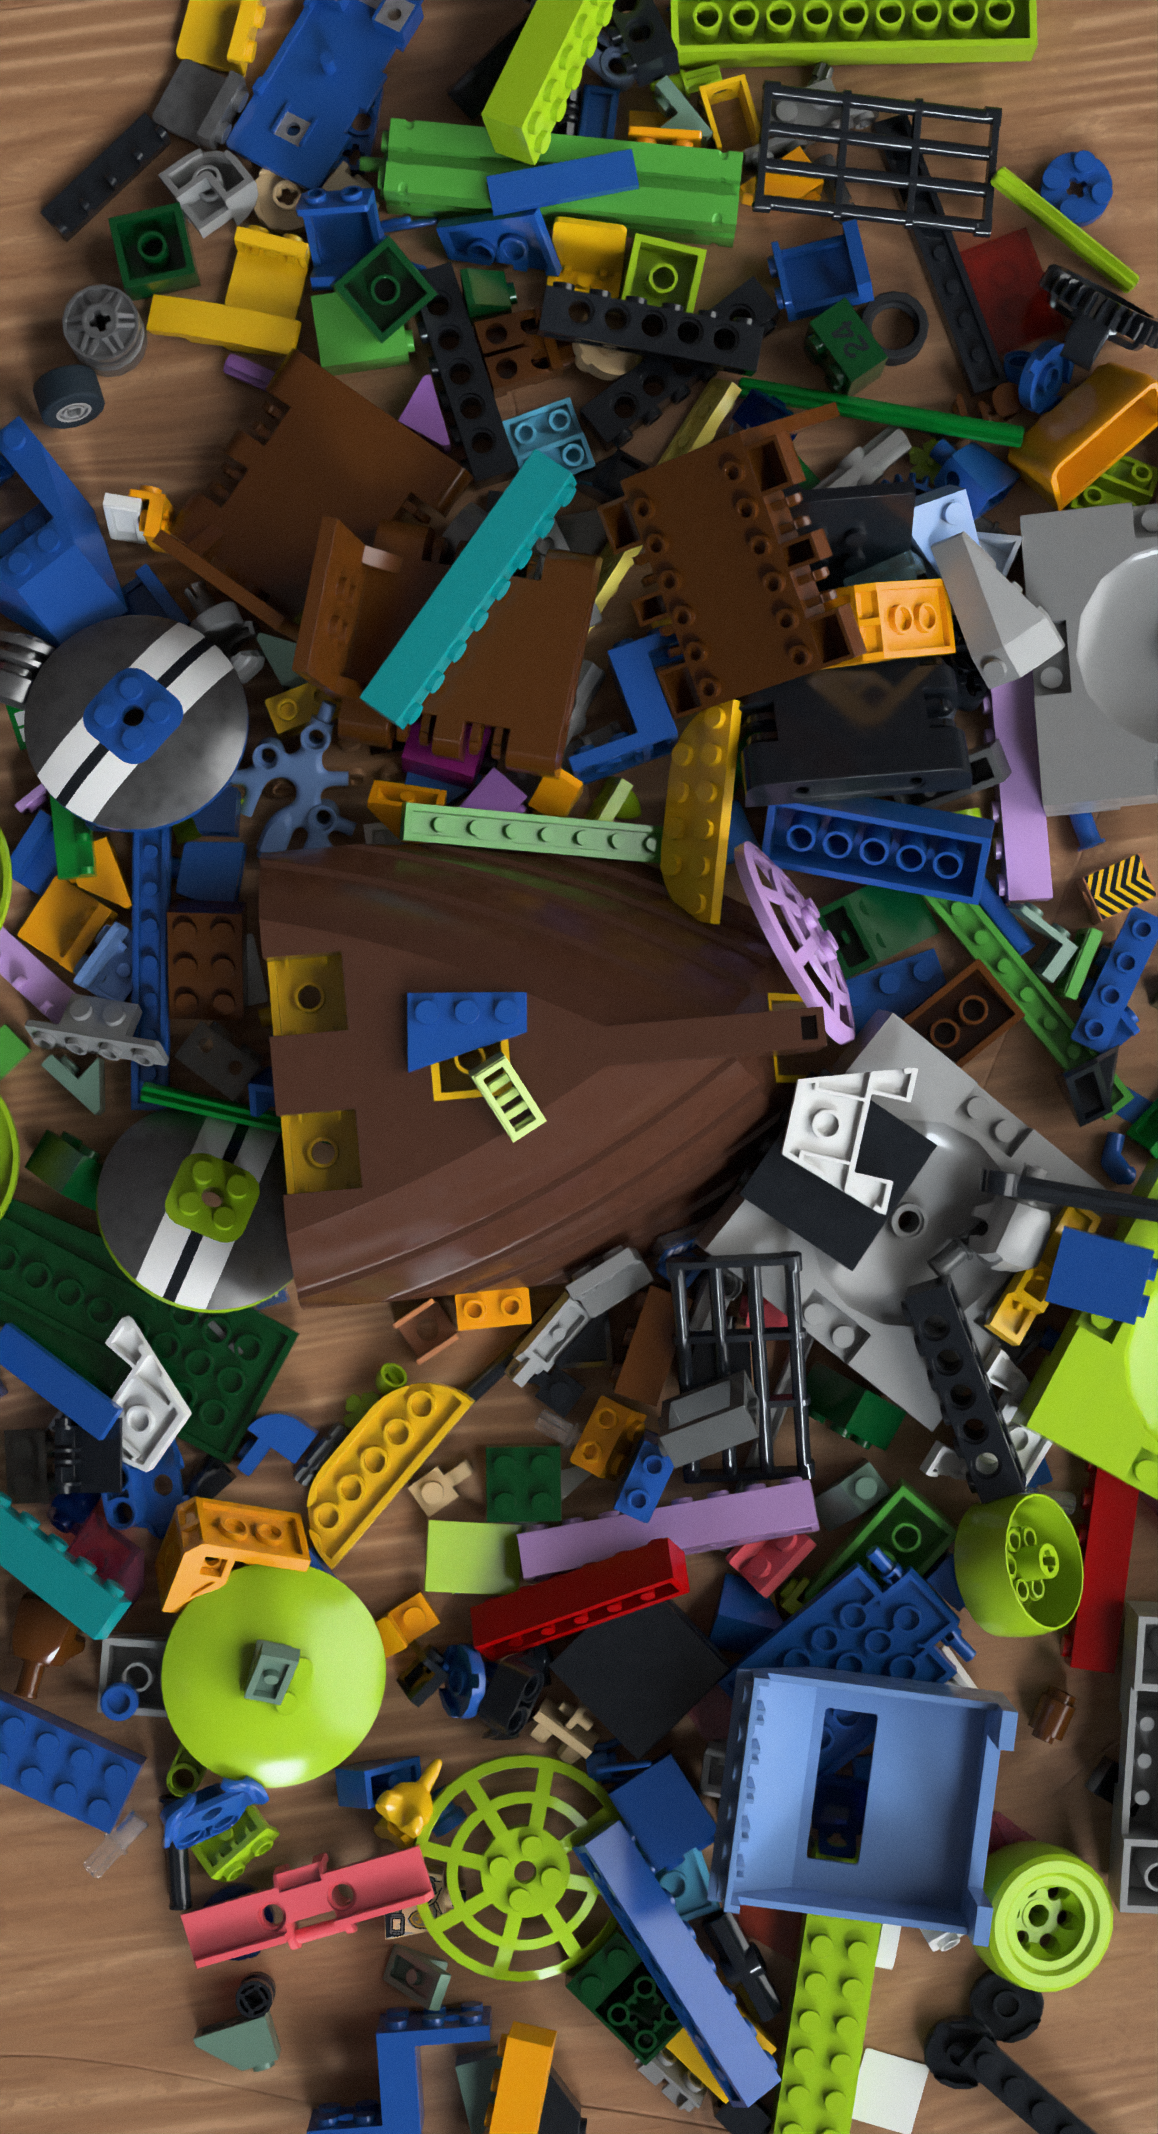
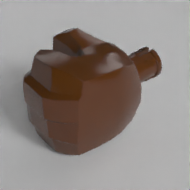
[9,1592,86,1699]

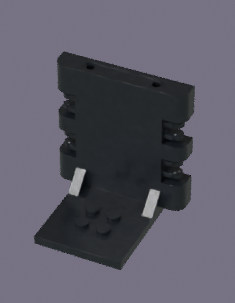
[735,481,972,807]

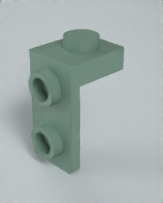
[1007,901,1078,983]

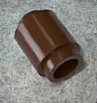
[1028,1685,1077,1744]

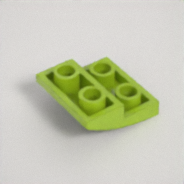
[1068,455,1158,510]

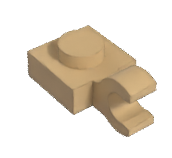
[408,1459,474,1517]

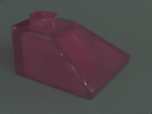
[67,1511,144,1621]

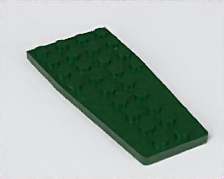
[0,1198,300,1464]

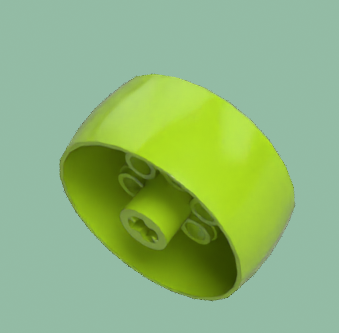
[954,1493,1084,1637]
[967,1841,1114,1992]

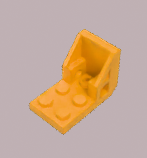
[819,579,956,670]
[154,1496,311,1613]

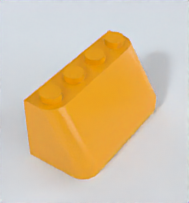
[1008,362,1158,511]

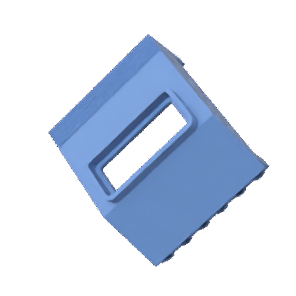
[707,1667,1018,1947]

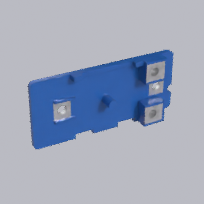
[226,0,424,190]

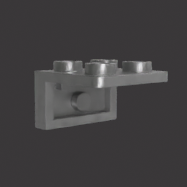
[152,59,249,152]

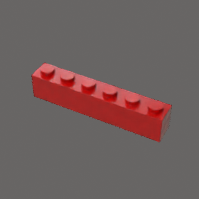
[1060,1461,1139,1674]
[470,1537,690,1661]

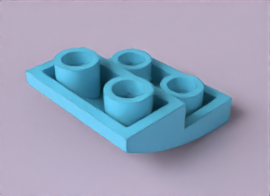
[502,397,596,474]

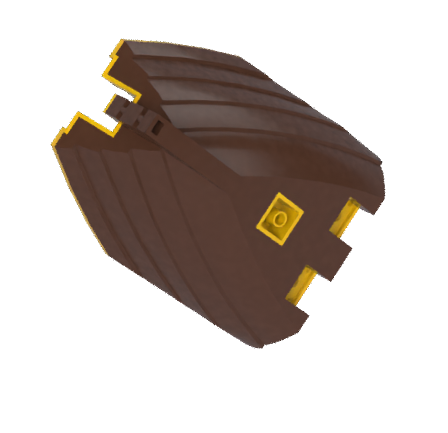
[259,843,827,1310]

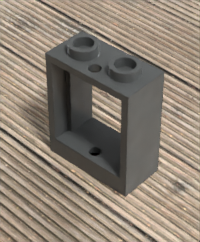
[656,1370,760,1468]

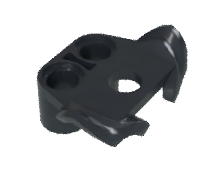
[478,1643,554,1740]

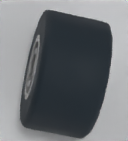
[33,364,105,429]

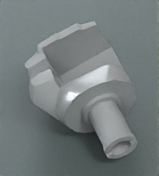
[184,581,265,684]
[969,1162,1051,1272]

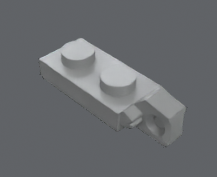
[504,1291,593,1387]

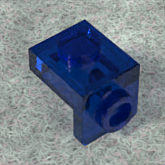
[47,1493,102,1536]

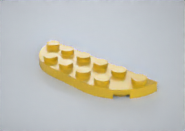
[660,699,742,925]
[307,1382,475,1570]

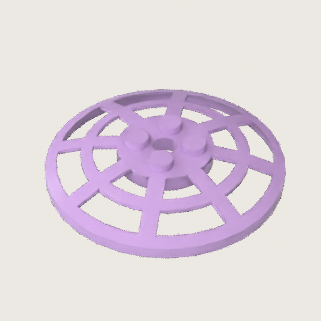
[734,841,856,1045]

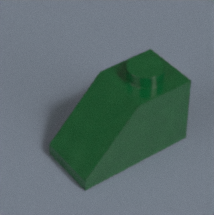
[460,268,518,326]

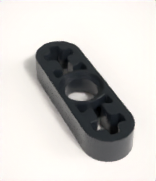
[941,615,987,712]

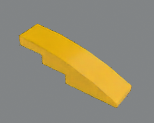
[146,294,302,357]
[983,1206,1102,1347]

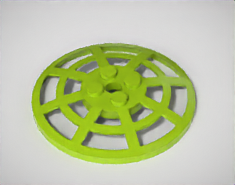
[413,1753,626,1982]

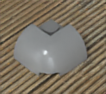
[158,148,258,239]

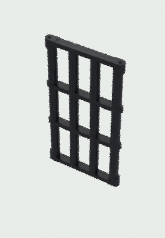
[752,80,1002,238]
[666,1251,815,1484]

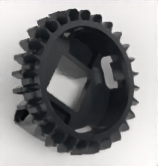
[1038,264,1158,371]

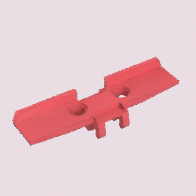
[180,1845,435,1969]

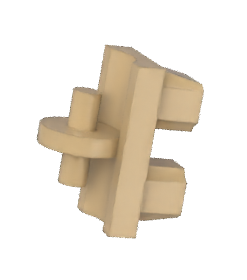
[529,1695,600,1765]

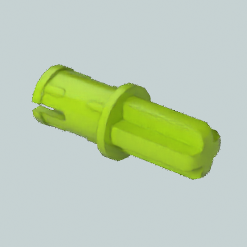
[649,64,722,105]

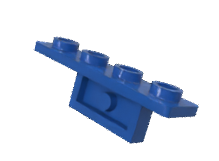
[1070,907,1158,1053]

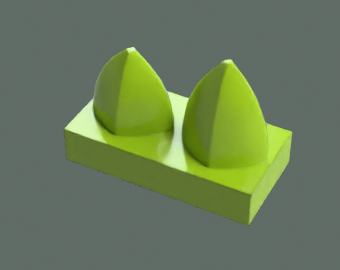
[584,776,642,822]

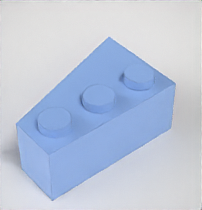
[911,484,980,604]

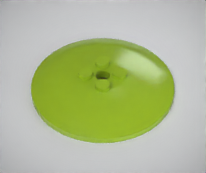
[161,1564,386,1788]

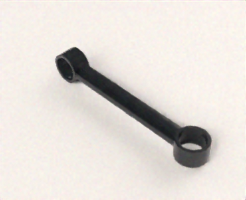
[978,1168,1158,1223]

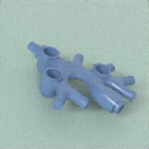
[230,700,357,858]

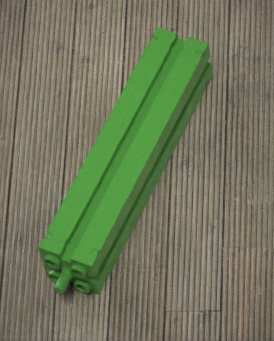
[359,118,743,248]

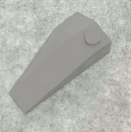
[931,531,1065,689]

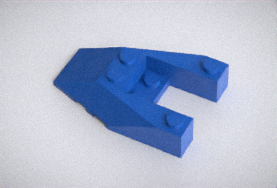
[0,416,130,649]

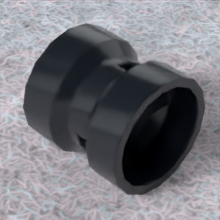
[235,1972,276,2018]

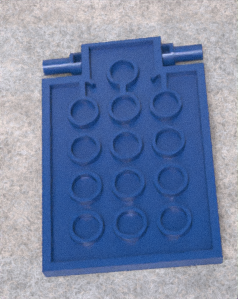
[717,1545,977,1788]

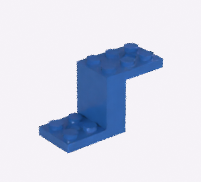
[568,625,684,786]
[307,2001,492,2134]

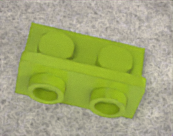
[190,1804,280,1883]

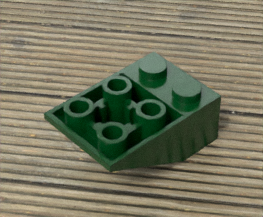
[818,885,940,980]
[565,1923,683,2066]

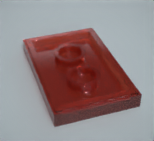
[959,227,1065,356]

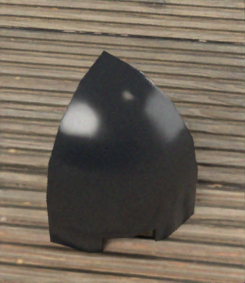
[184,1454,237,1499]

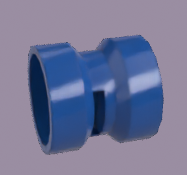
[431,1785,467,1838]

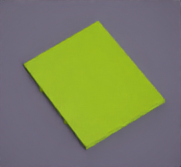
[424,1520,522,1596]

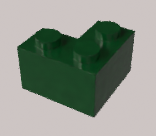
[25,1129,105,1211]
[806,1361,907,1451]

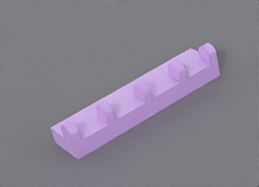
[0,926,77,1024]

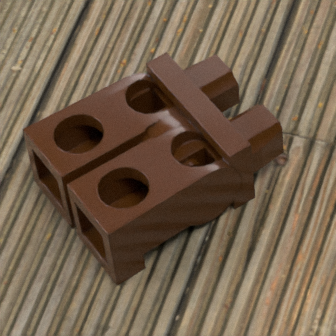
[474,305,576,399]

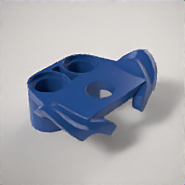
[101,1439,191,1540]
[159,1776,269,1850]

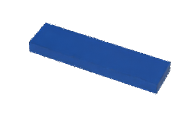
[486,149,639,216]
[0,1323,123,1440]

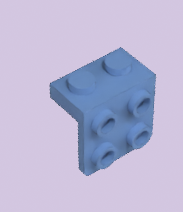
[73,921,132,1002]

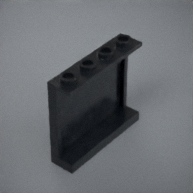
[735,1068,937,1271]

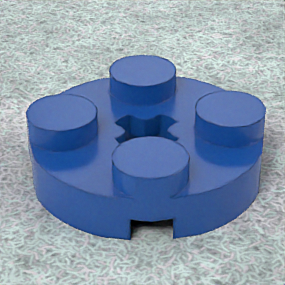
[1039,150,1113,227]

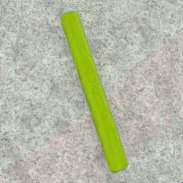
[990,166,1140,293]

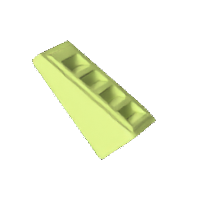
[468,1052,547,1143]

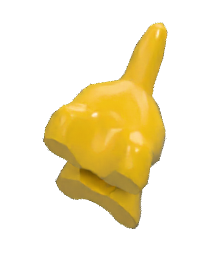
[374,1758,442,1850]

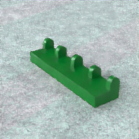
[50,795,97,880]

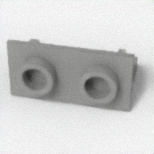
[633,2047,708,2112]

